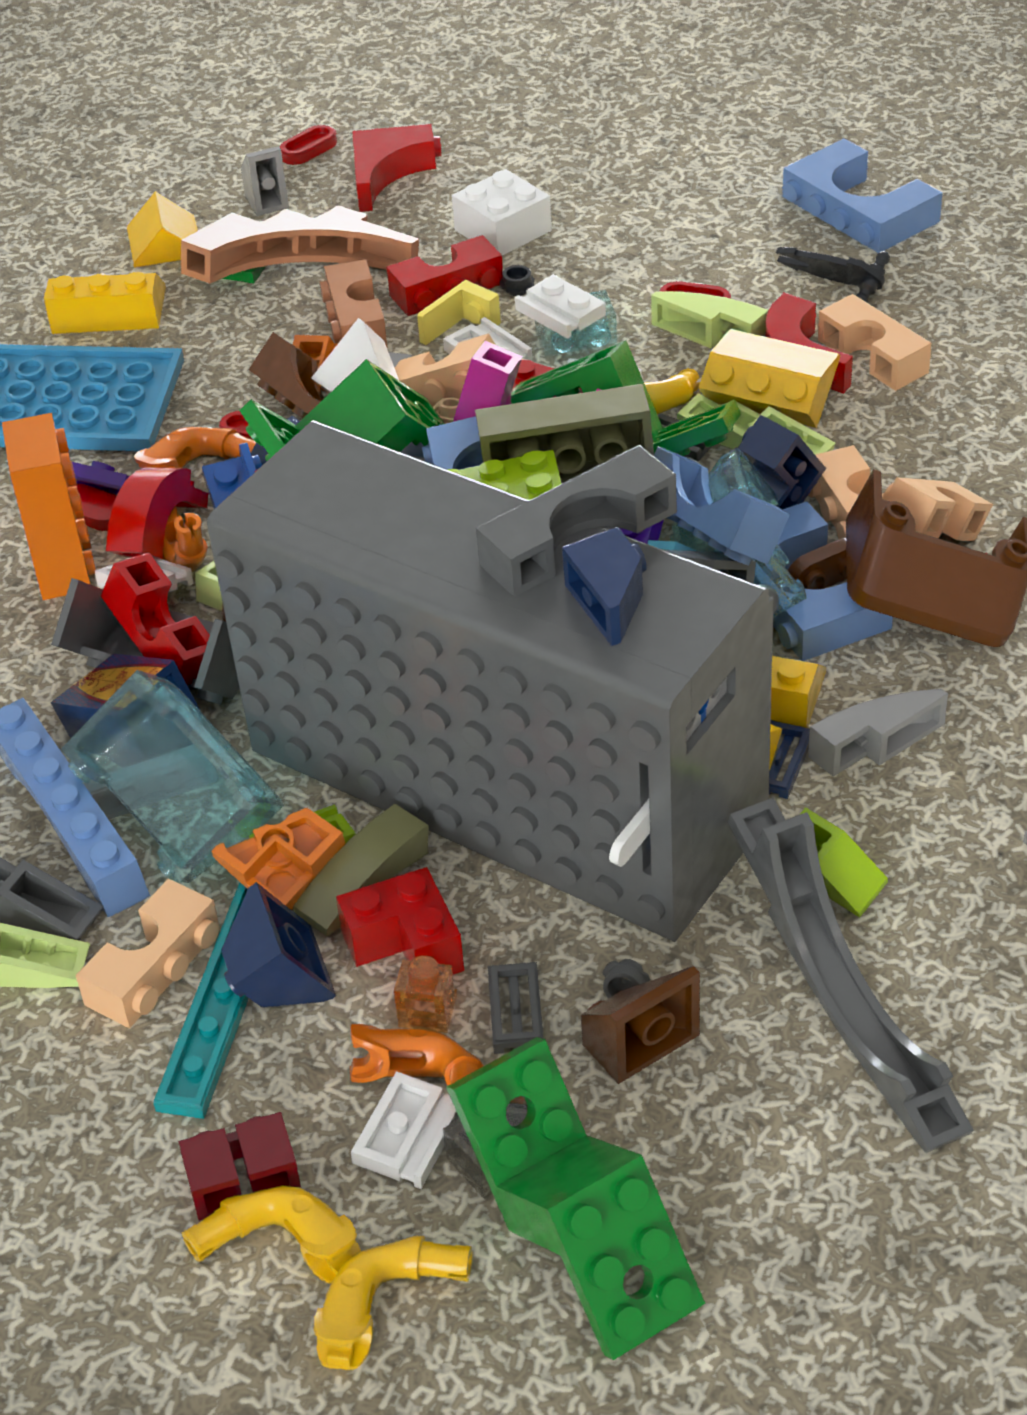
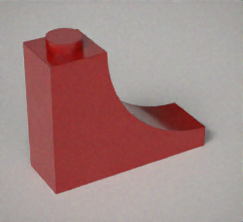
[352,124,442,212]

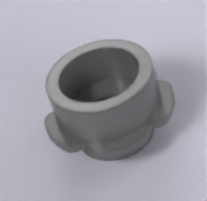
[603,959,651,998]

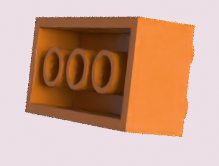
[2,413,96,600]

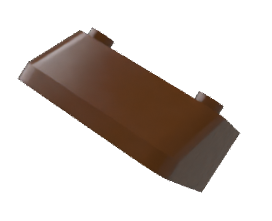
[846,469,1027,647]

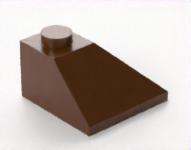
[581,966,700,1084]

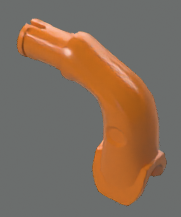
[134,427,256,468]
[162,505,208,572]
[350,1024,484,1085]

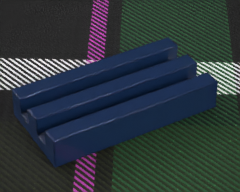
[769,720,810,799]

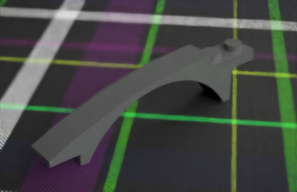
[727,798,974,1153]

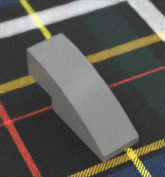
[808,689,948,777]

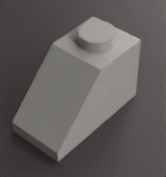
[241,146,289,216]

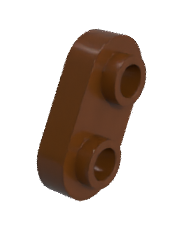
[786,538,847,590]

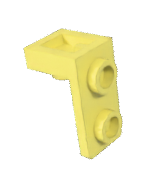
[417,280,501,345]

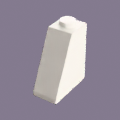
[311,318,399,394]

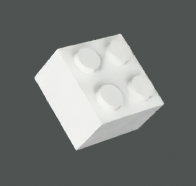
[452,169,552,255]

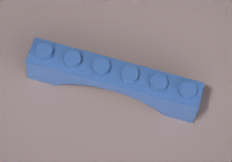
[654,446,790,565]
[0,698,150,917]

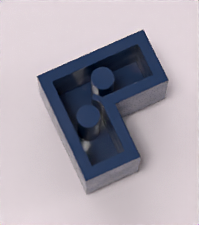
[734,415,826,510]

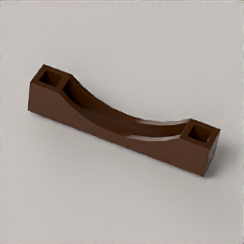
[248,332,324,419]

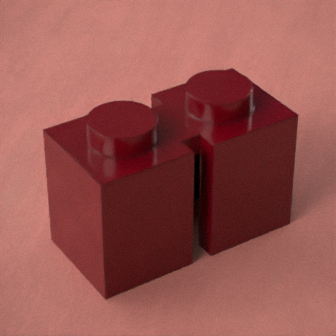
[178,1112,301,1221]

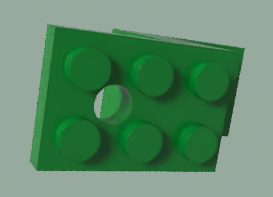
[511,340,741,457]
[239,359,445,461]
[446,1037,706,1360]

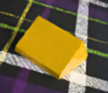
[127,192,198,268]

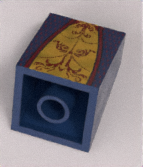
[51,654,212,769]

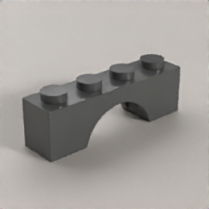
[476,445,677,597]

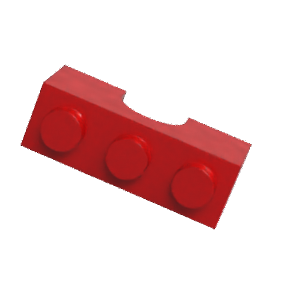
[386,235,503,316]
[101,552,210,686]

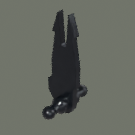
[775,247,890,303]

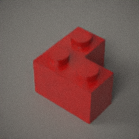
[336,867,465,986]

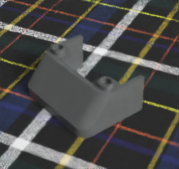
[51,578,240,705]

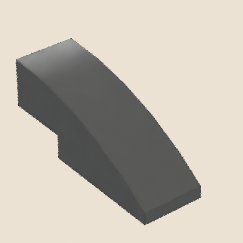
[0,858,103,940]

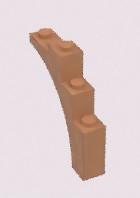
[181,206,419,284]

